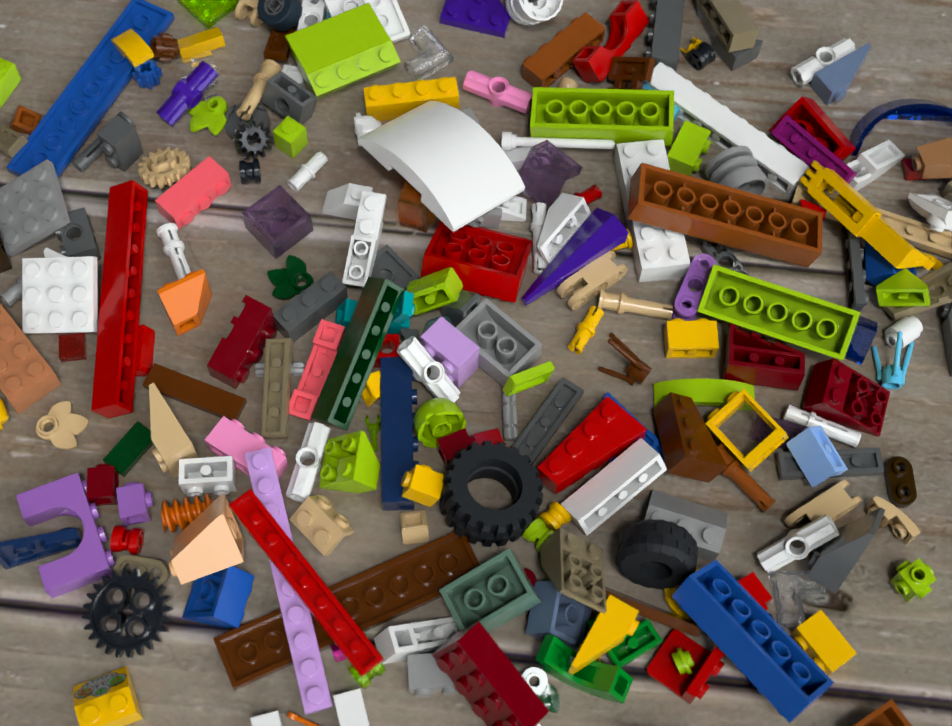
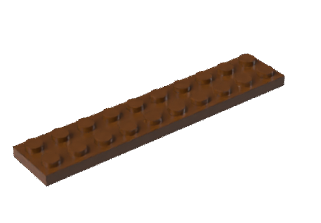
[213,532,480,691]

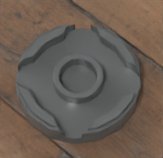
[224,102,271,144]

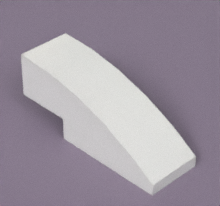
[847,140,905,191]

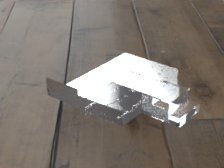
[176,48,224,101]

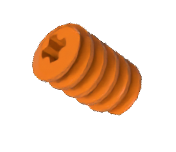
[161,494,215,533]

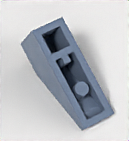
[810,43,871,106]

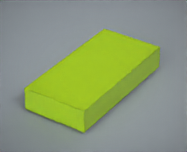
[502,361,555,397]

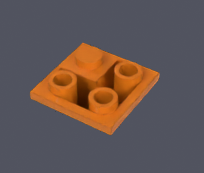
[157,269,212,336]

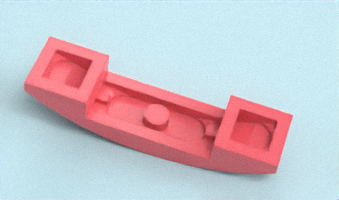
[289,319,345,421]

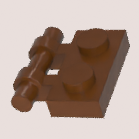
[608,57,655,90]

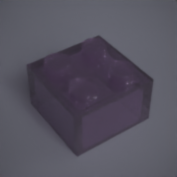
[242,185,313,259]

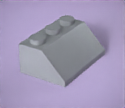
[643,490,728,562]

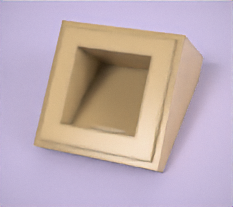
[399,510,429,545]

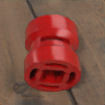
[110,525,144,555]

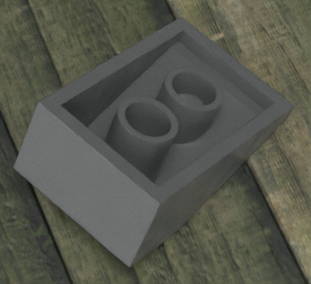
[807,507,885,594]

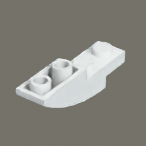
[342,191,387,288]

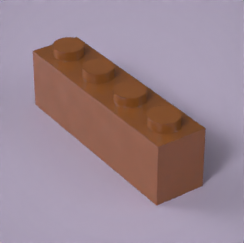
[521,12,605,87]

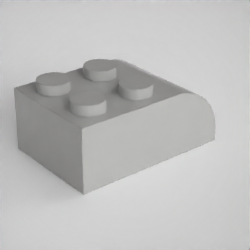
[455,298,543,387]

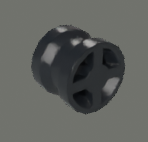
[687,42,716,71]
[239,159,261,185]

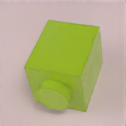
[273,116,308,159]

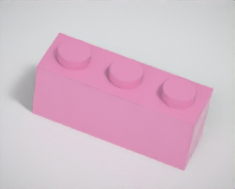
[205,416,289,479]

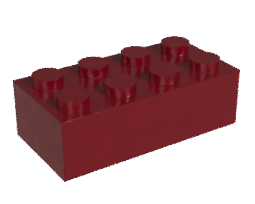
[432,621,549,726]

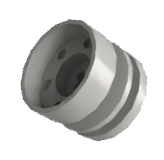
[705,146,768,195]

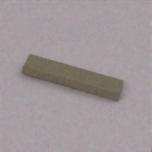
[260,338,293,439]

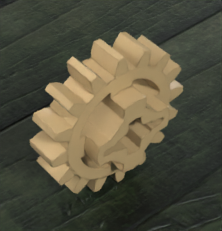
[138,147,191,189]

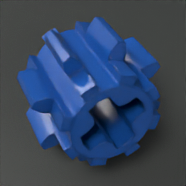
[132,59,163,89]

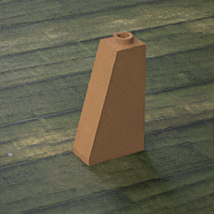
[912,137,952,179]

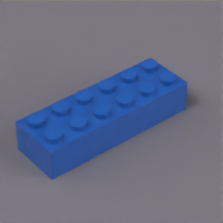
[672,559,834,723]

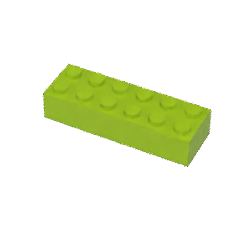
[530,87,674,146]
[697,264,861,361]

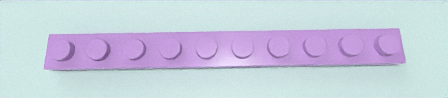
[245,447,333,715]

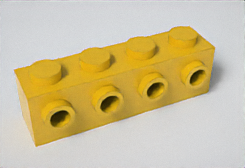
[363,77,459,121]

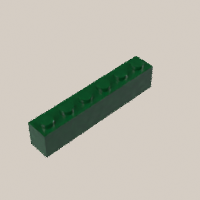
[311,277,404,431]

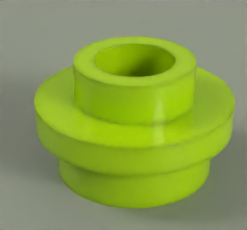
[672,647,695,675]

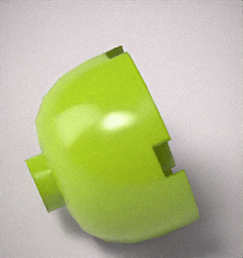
[413,397,466,448]

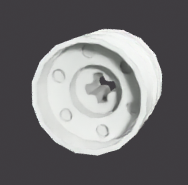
[505,0,563,26]

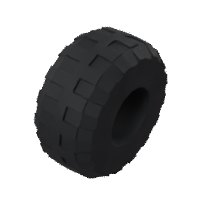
[616,519,698,589]

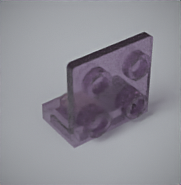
[519,140,583,211]

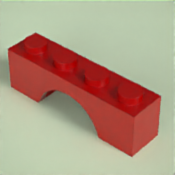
[572,0,649,83]

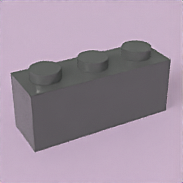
[273,271,348,343]

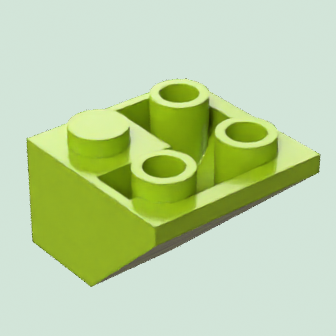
[319,430,380,494]

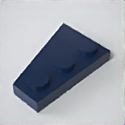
[0,527,83,570]

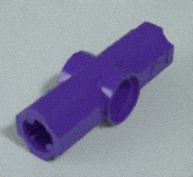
[156,60,219,127]

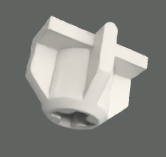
[354,113,382,146]

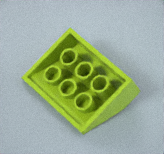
[285,3,401,99]

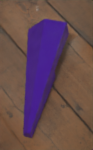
[521,208,629,306]

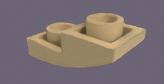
[866,496,921,545]

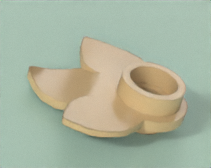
[36,401,89,450]

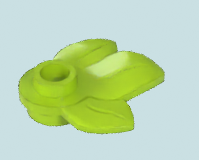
[188,96,228,136]

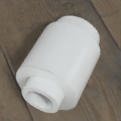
[885,316,923,349]

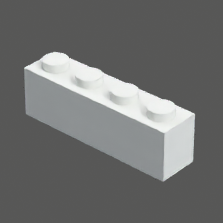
[561,438,667,536]

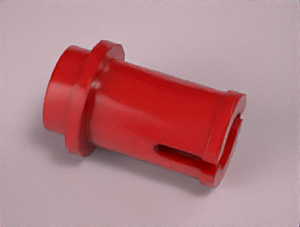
[573,184,602,205]

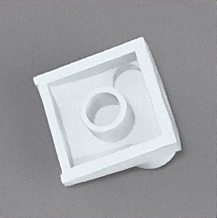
[908,193,952,232]

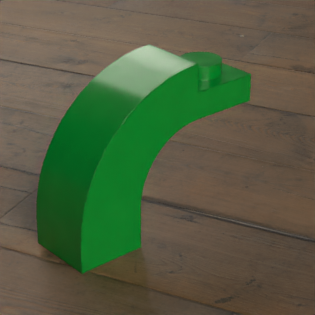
[536,634,633,704]

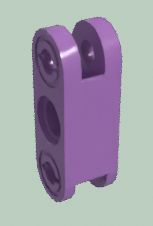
[672,253,716,321]

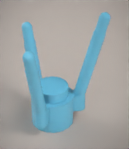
[872,331,914,389]

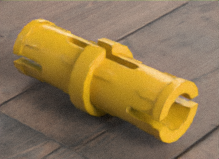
[567,306,604,355]

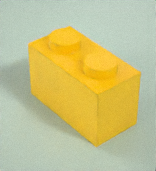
[663,318,719,358]
[791,610,857,676]

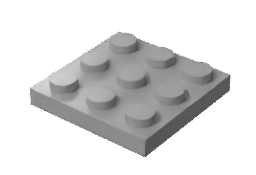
[0,160,70,257]

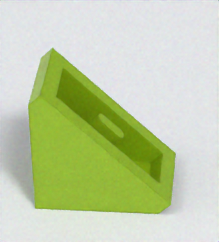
[876,268,931,307]

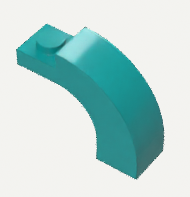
[335,291,415,334]

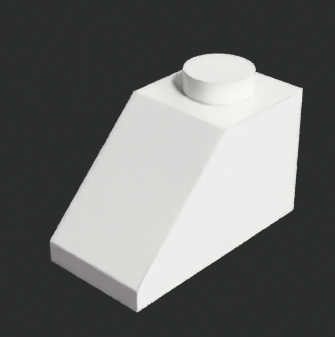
[322,183,373,220]

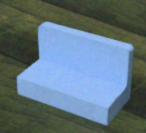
[786,425,848,487]

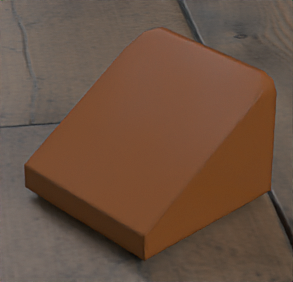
[9,105,41,135]

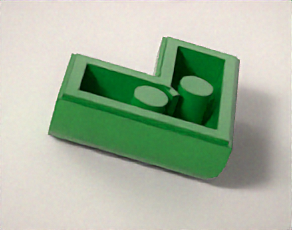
[587,617,663,668]

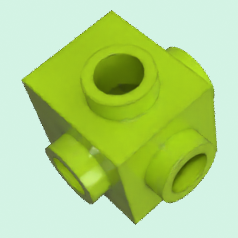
[890,558,937,602]

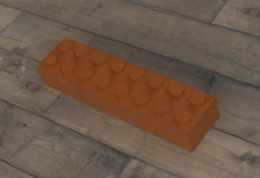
[627,163,822,267]

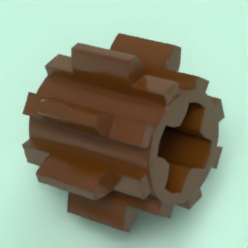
[150,33,179,62]

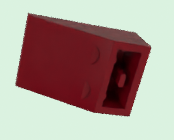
[802,358,890,437]

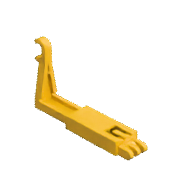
[799,160,943,271]

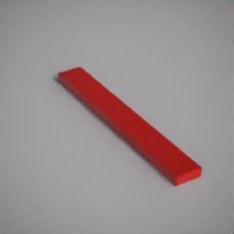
[228,489,384,678]

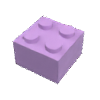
[421,316,479,388]

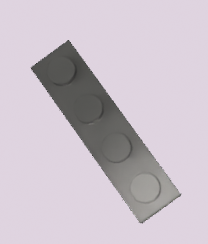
[841,225,868,312]
[511,377,584,466]
[776,448,884,480]

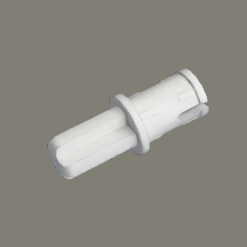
[287,152,328,192]

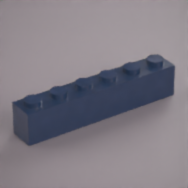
[381,357,419,511]

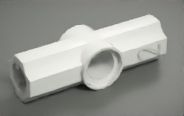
[790,38,856,86]
[396,336,461,402]
[286,422,331,503]
[757,514,839,574]

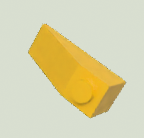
[568,595,639,675]

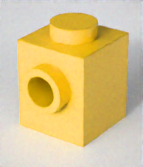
[401,464,444,507]

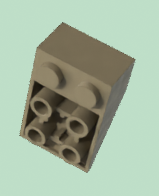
[541,528,607,614]

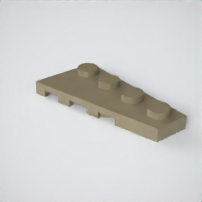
[881,261,952,321]

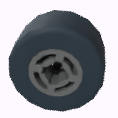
[257,0,303,32]

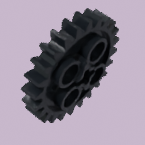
[82,568,173,658]

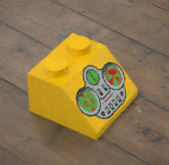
[73,666,143,726]

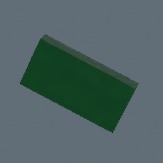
[103,421,153,477]

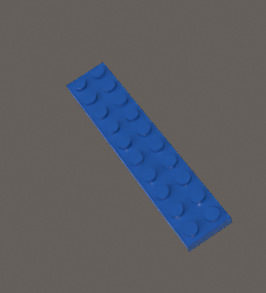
[6,0,175,178]

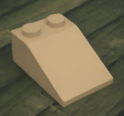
[149,382,198,478]

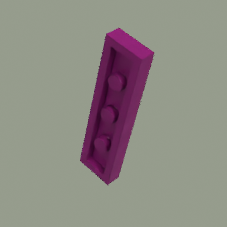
[771,115,858,184]

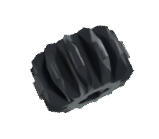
[233,120,274,160]

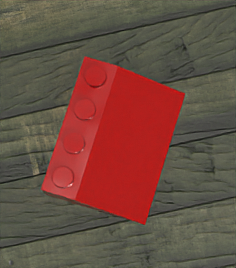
[420,220,533,303]

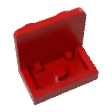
[646,629,725,704]

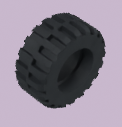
[439,441,544,547]

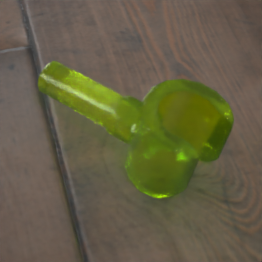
[365,415,381,452]

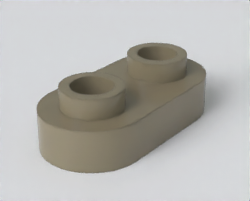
[114,555,170,587]

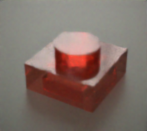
[59,333,87,362]

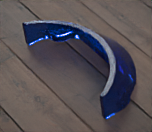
[850,99,952,156]

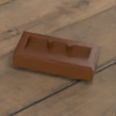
[264,25,297,61]

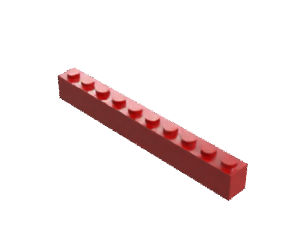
[91,180,148,419]

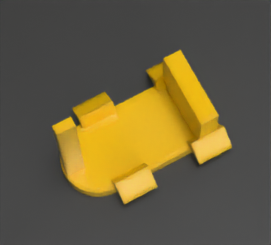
[680,37,701,55]

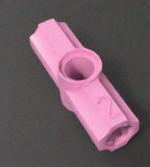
[463,70,532,114]

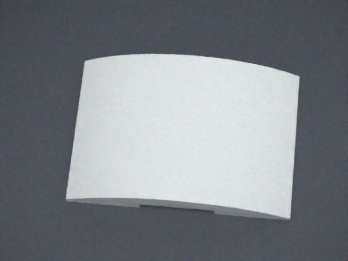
[357,101,525,232]

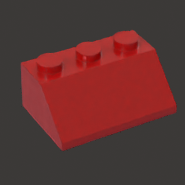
[769,96,856,172]

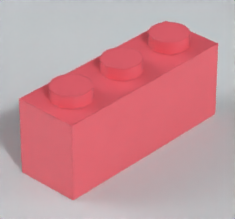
[155,156,232,230]

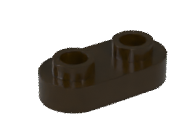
[884,456,917,508]

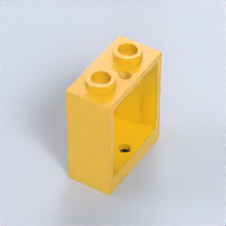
[705,389,789,473]

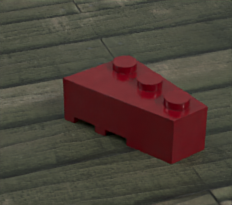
[207,295,277,389]
[723,323,805,391]

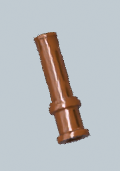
[717,443,776,513]

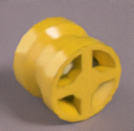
[538,501,572,531]

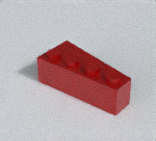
[537,396,647,495]

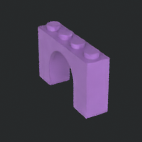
[16,473,116,598]

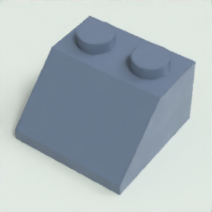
[525,580,592,650]

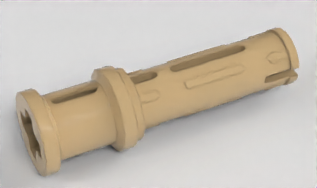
[236,59,281,120]
[597,288,673,320]

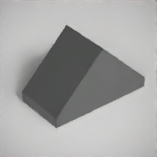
[713,35,763,71]

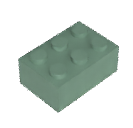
[439,548,542,633]

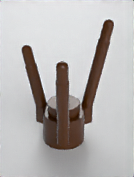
[598,333,652,386]

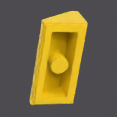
[178,27,225,60]

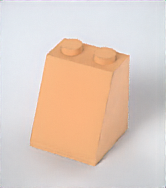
[169,494,245,585]

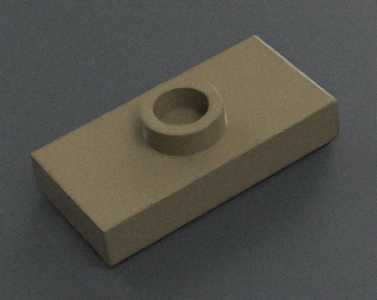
[0,123,28,158]

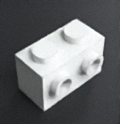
[179,456,236,497]

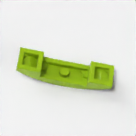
[653,378,755,411]

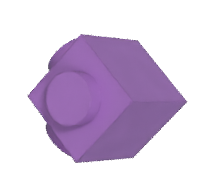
[116,482,154,526]

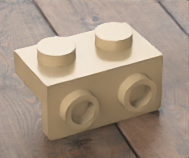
[289,495,354,556]

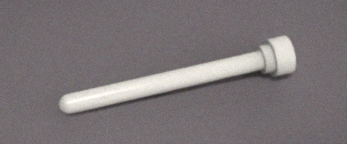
[502,132,615,151]

